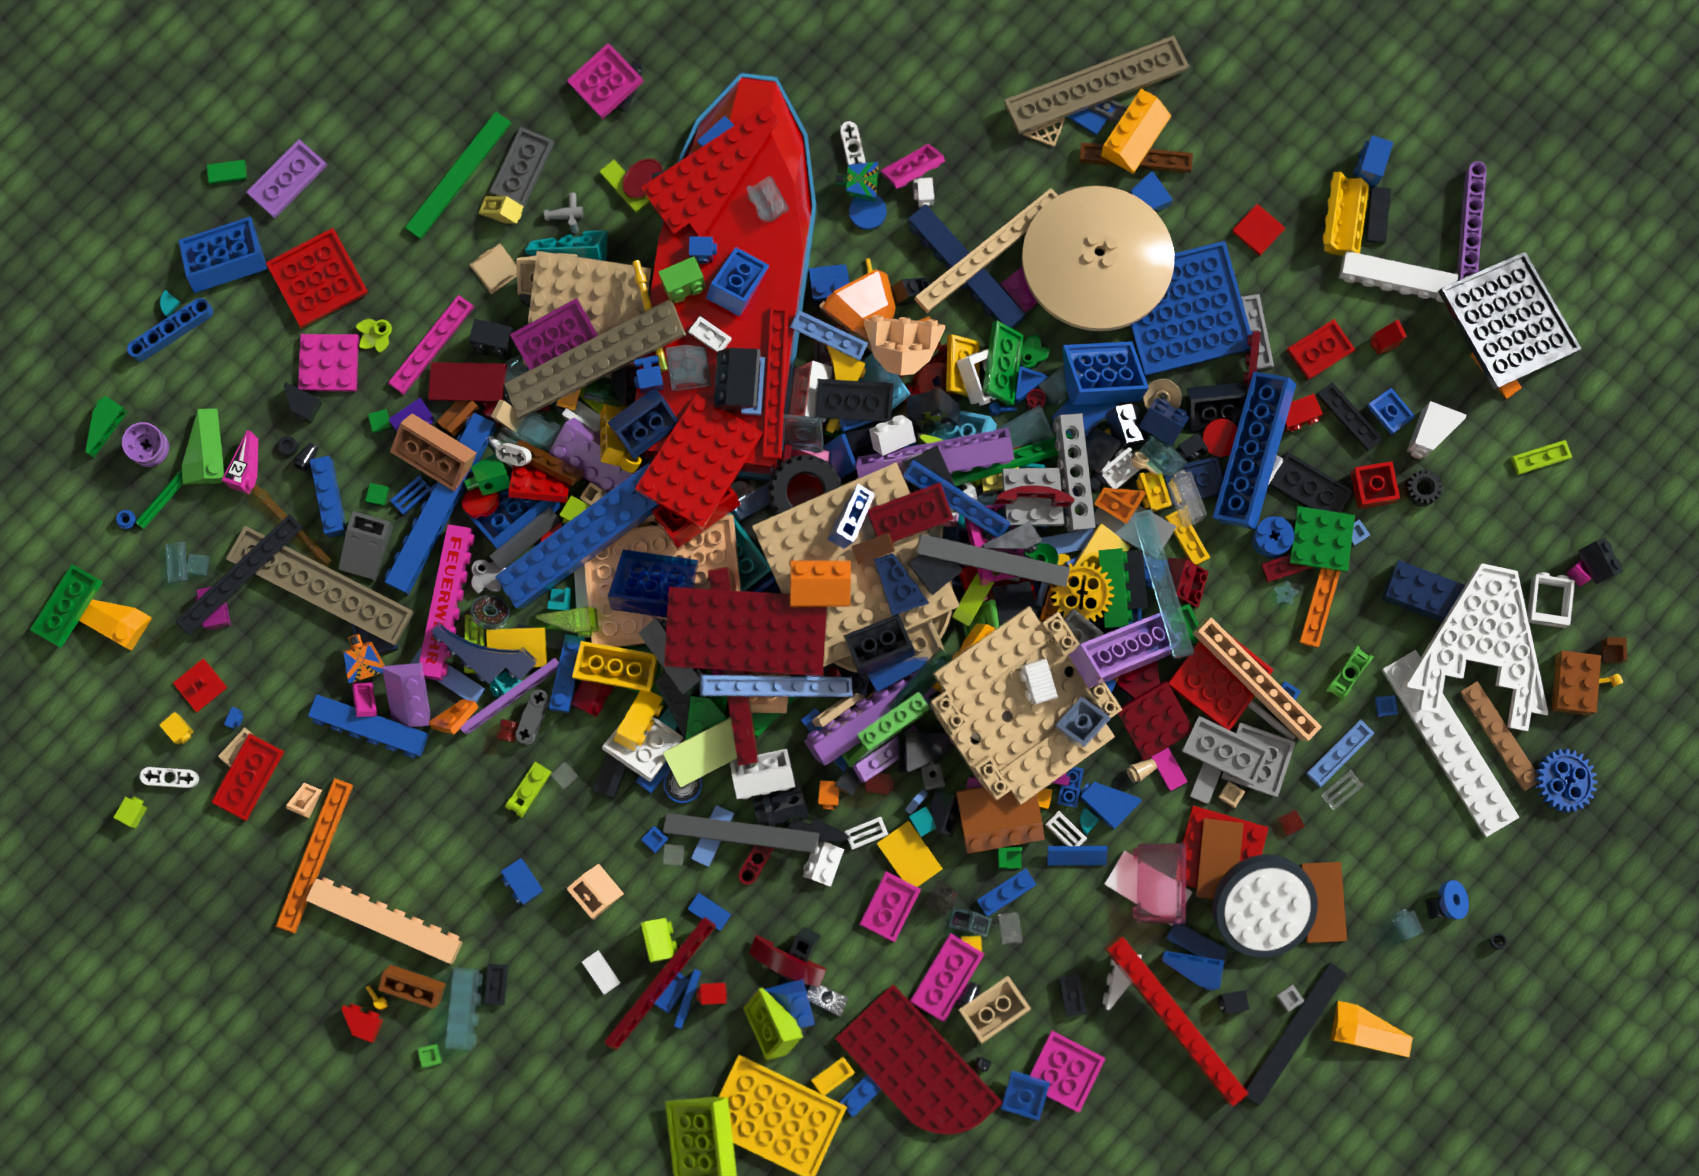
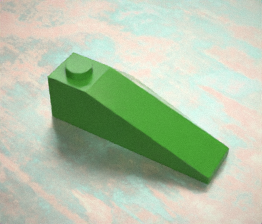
[182,409,224,485]

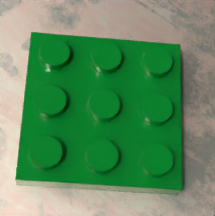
[1289,506,1355,573]

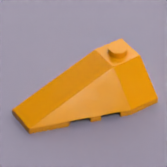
[1330,1001,1413,1057]

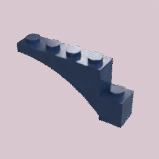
[432,622,537,684]

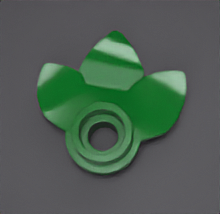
[1020,334,1050,369]

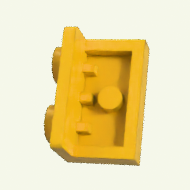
[1136,472,1172,512]

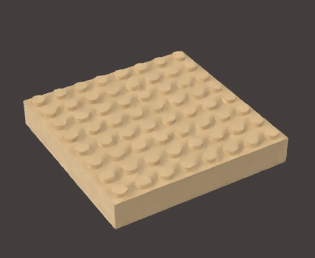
[752,462,959,666]

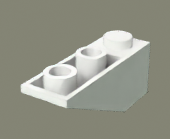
[1102,954,1142,1010]

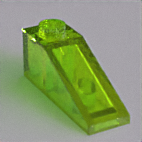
[536,607,599,637]

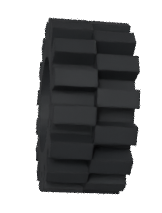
[1405,470,1443,506]

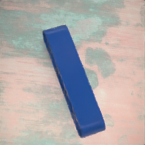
[127,298,213,362]

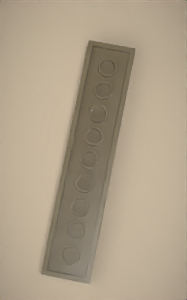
[1004,36,1189,135]
[504,299,686,419]
[226,526,414,646]

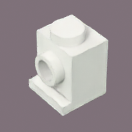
[913,178,934,208]

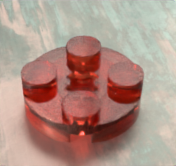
[917,362,952,396]

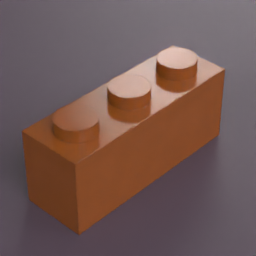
[378,965,446,1009]

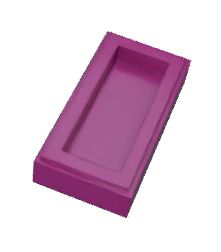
[352,683,377,717]
[1151,748,1188,791]

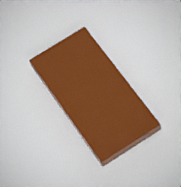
[1196,818,1243,899]
[1301,862,1347,943]

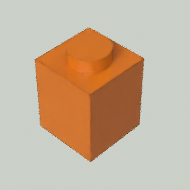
[818,780,839,810]

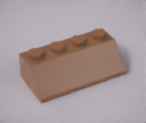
[390,414,476,491]

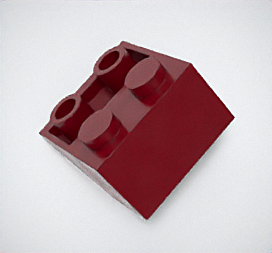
[1158,557,1209,608]

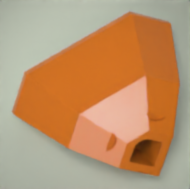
[823,269,896,340]

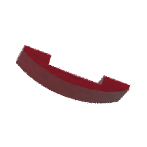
[994,485,1074,507]
[749,935,827,987]

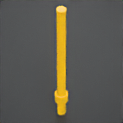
[632,260,668,372]

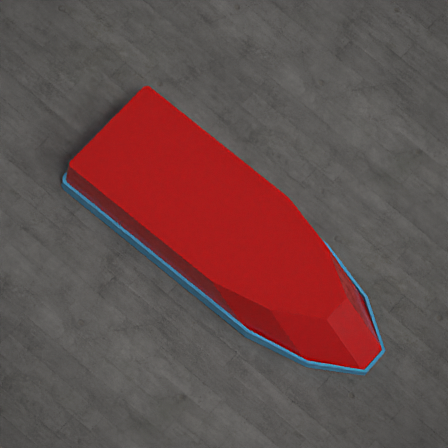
[635,73,816,482]

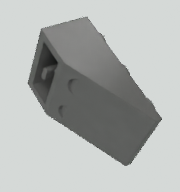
[339,511,394,581]

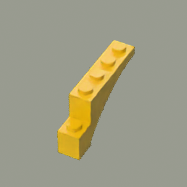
[824,344,867,433]

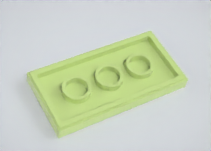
[663,717,737,788]

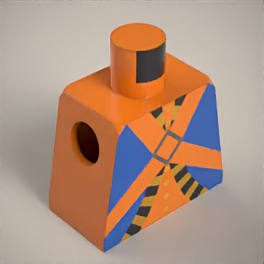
[344,634,385,683]

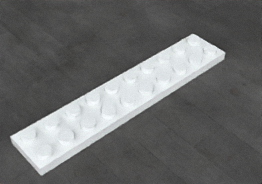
[1382,650,1520,837]

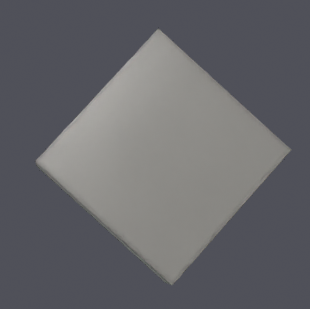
[1276,985,1304,1012]

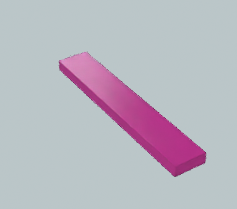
[388,295,474,395]

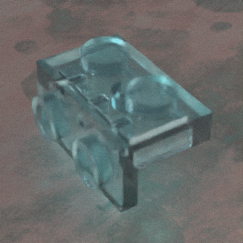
[746,176,790,222]

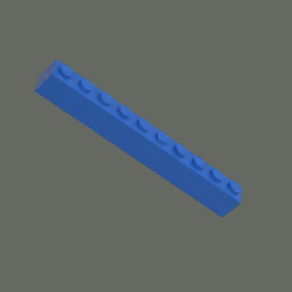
[385,413,497,595]

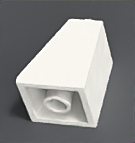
[1407,401,1466,459]

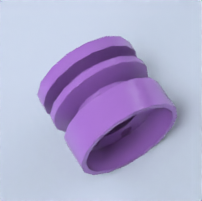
[122,422,169,467]

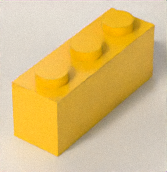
[613,690,663,751]

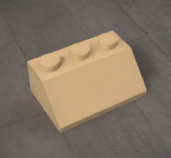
[959,976,1031,1045]

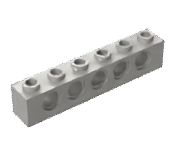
[1053,414,1096,532]

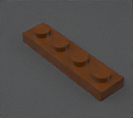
[509,440,584,486]

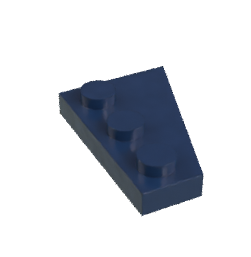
[873,553,929,616]

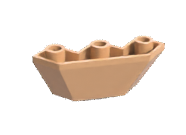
[864,315,945,375]

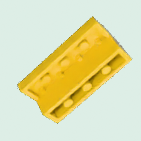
[1323,172,1369,256]

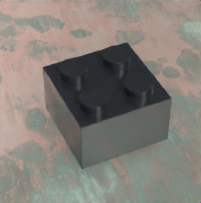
[469,318,515,360]
[906,388,960,433]

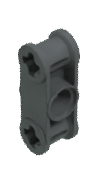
[516,689,550,745]

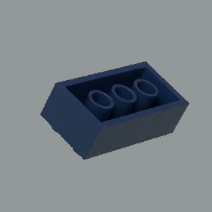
[1381,560,1465,622]

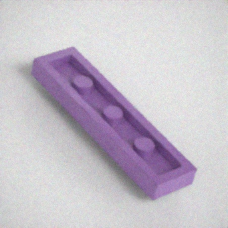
[852,725,918,782]

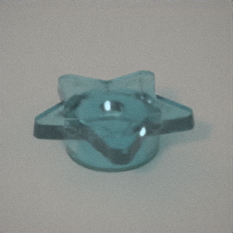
[1274,581,1299,605]

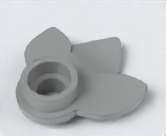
[471,559,506,593]

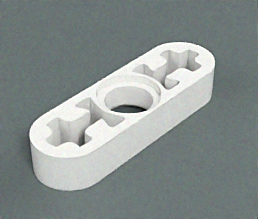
[841,121,866,165]
[140,767,199,788]

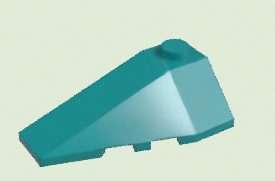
[525,230,608,261]

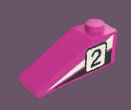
[222,430,258,494]

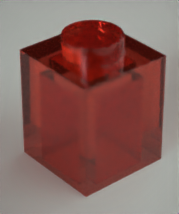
[865,773,894,795]

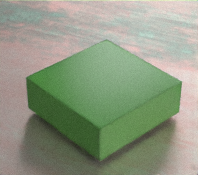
[417,1044,442,1068]

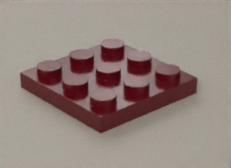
[1117,681,1193,761]

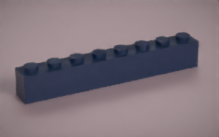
[908,204,1026,329]

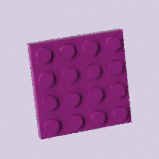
[510,297,599,370]

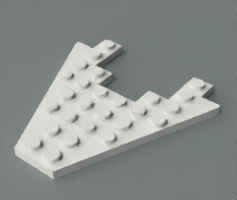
[1404,564,1548,731]

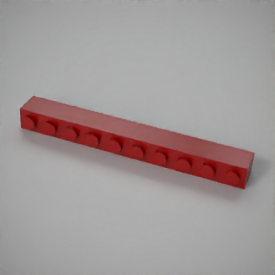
[1103,936,1248,1106]

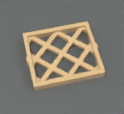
[1023,118,1065,147]

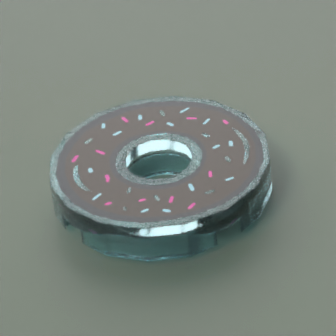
[470,595,510,630]

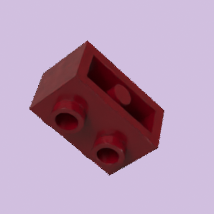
[571,680,614,718]

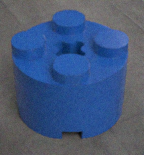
[1252,517,1294,559]

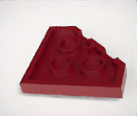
[1115,661,1160,699]

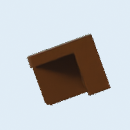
[1602,637,1627,663]

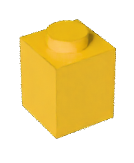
[160,712,194,745]

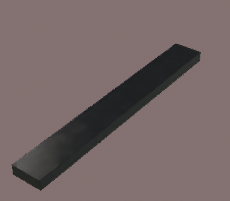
[175,514,304,636]
[1245,963,1347,1106]

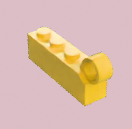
[600,400,642,473]

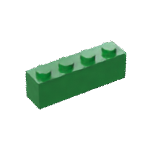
[1098,548,1133,628]

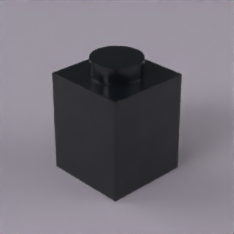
[1217,990,1250,1014]

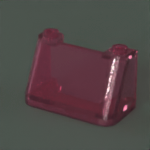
[1133,843,1186,924]

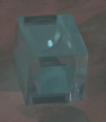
[1392,909,1424,941]

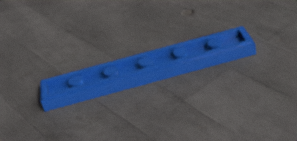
[902,460,1010,538]

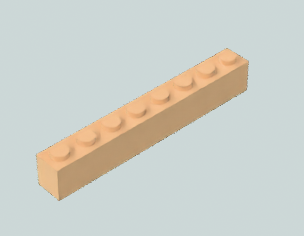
[1192,617,1321,741]
[306,877,463,964]

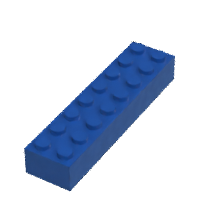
[1213,372,1296,530]

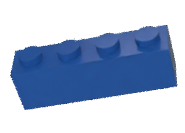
[310,456,347,538]

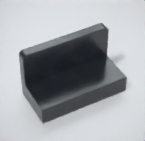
[593,755,628,799]

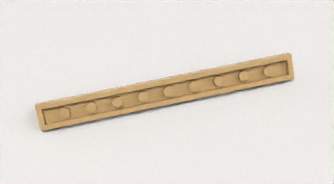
[914,188,1058,313]

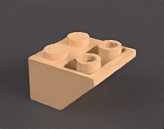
[566,864,624,920]

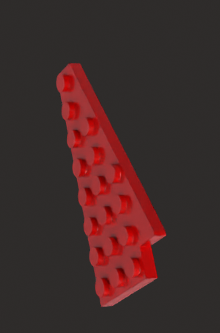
[641,104,778,237]

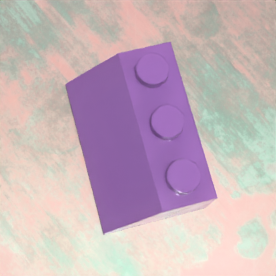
[382,663,431,727]

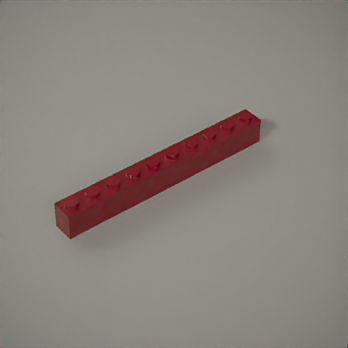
[708,567,759,765]

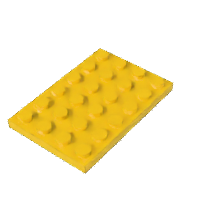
[719,1055,847,1176]

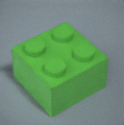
[659,257,705,303]

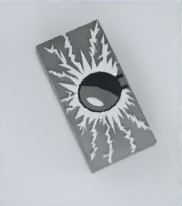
[807,985,849,1016]

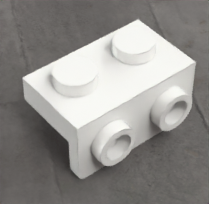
[1100,447,1141,489]
[803,841,844,886]

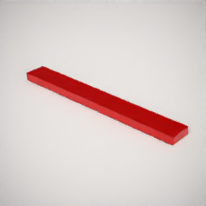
[762,307,789,460]

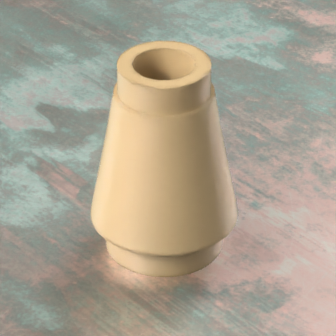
[1127,759,1157,783]

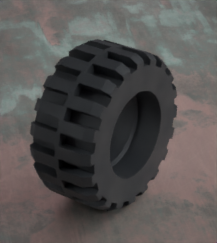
[768,455,841,515]

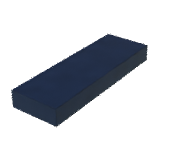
[1166,921,1228,960]

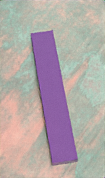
[461,658,559,735]

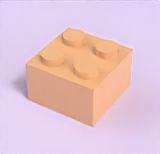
[747,671,790,713]

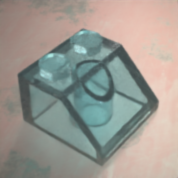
[666,345,711,391]

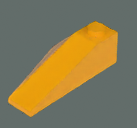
[79,599,152,651]

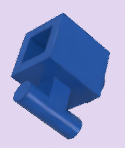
[634,355,664,394]

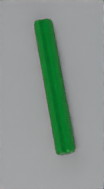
[136,469,183,528]

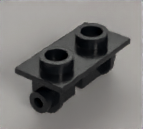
[839,667,875,696]

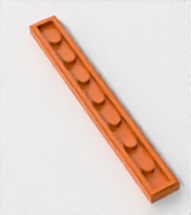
[276,778,354,933]

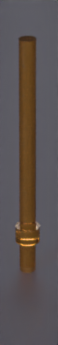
[251,483,332,566]

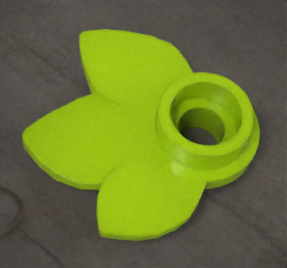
[356,319,392,353]

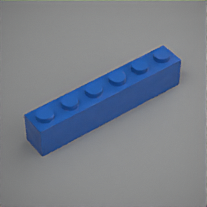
[308,694,429,758]

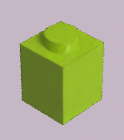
[113,796,147,828]

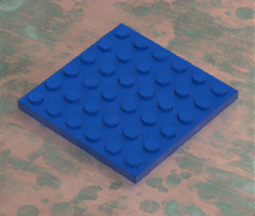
[1130,241,1251,377]

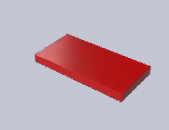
[211,733,285,821]

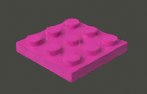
[567,43,644,119]
[298,334,359,392]
[1029,1031,1106,1112]

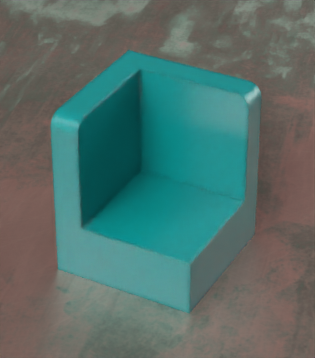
[547,587,571,614]
[909,807,936,838]

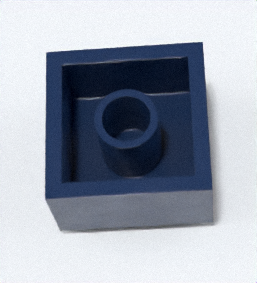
[1139,398,1190,446]

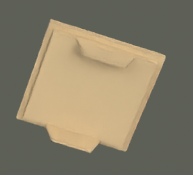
[470,244,517,294]

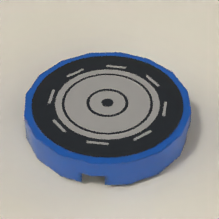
[663,769,703,804]

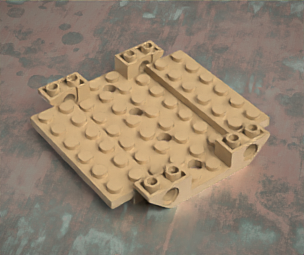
[931,607,1122,805]

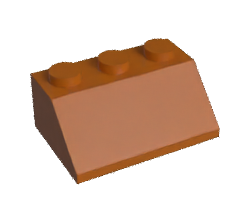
[790,561,851,607]

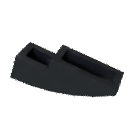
[788,818,852,841]

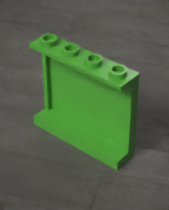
[842,692,930,768]

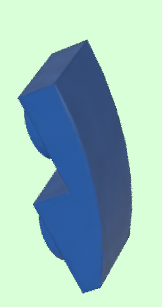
[1057,767,1084,808]

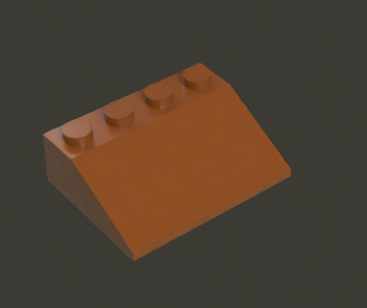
[956,786,1045,854]

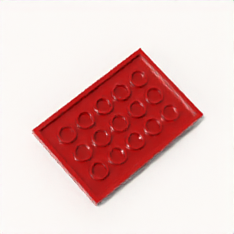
[635,394,763,530]

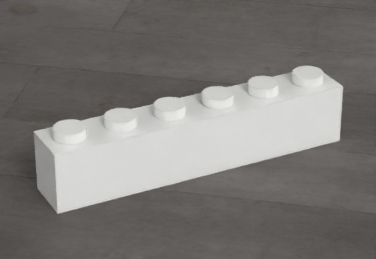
[1339,251,1458,302]

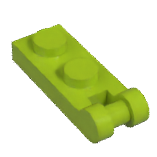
[505,761,552,818]

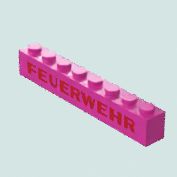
[419,525,475,681]

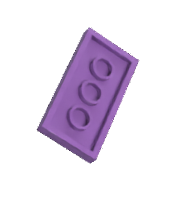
[247,139,327,218]

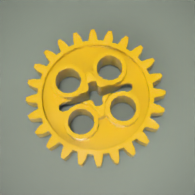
[1051,561,1114,622]

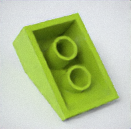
[743,988,803,1060]

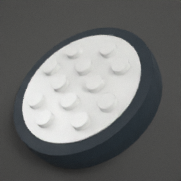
[1212,854,1318,958]

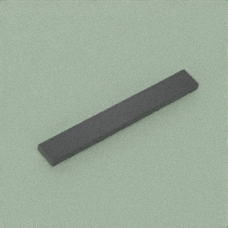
[916,534,1070,587]
[663,813,820,854]

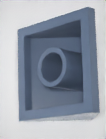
[1055,696,1111,747]

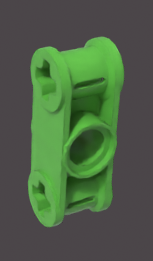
[1325,645,1373,702]

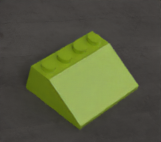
[665,1097,737,1176]

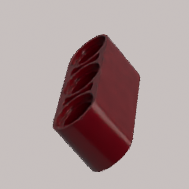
[739,846,775,886]

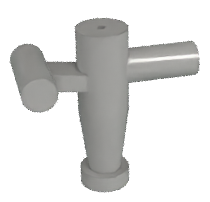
[544,193,583,234]

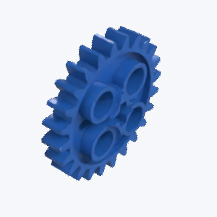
[1534,749,1598,813]

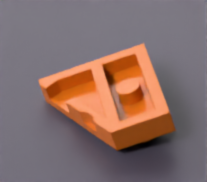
[1094,488,1147,524]
[429,699,479,735]

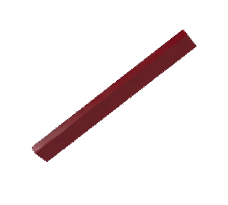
[604,917,716,1050]

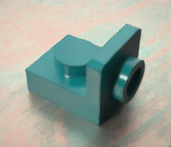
[489,671,522,698]

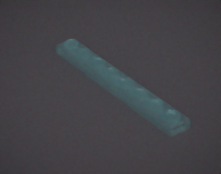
[1133,509,1194,659]

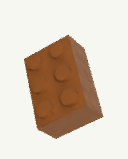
[1551,650,1601,716]

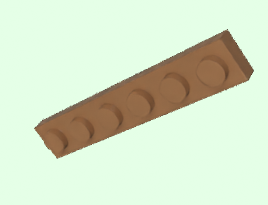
[1460,681,1539,791]

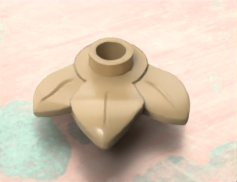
[1130,450,1164,474]

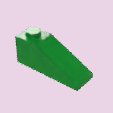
[85,395,128,458]

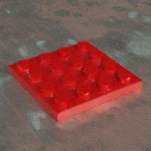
[266,228,369,329]
[1168,634,1274,730]
[1173,806,1269,889]

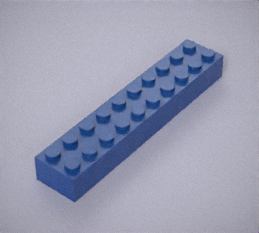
[495,463,660,609]

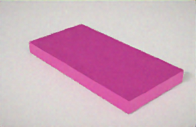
[910,933,984,1022]

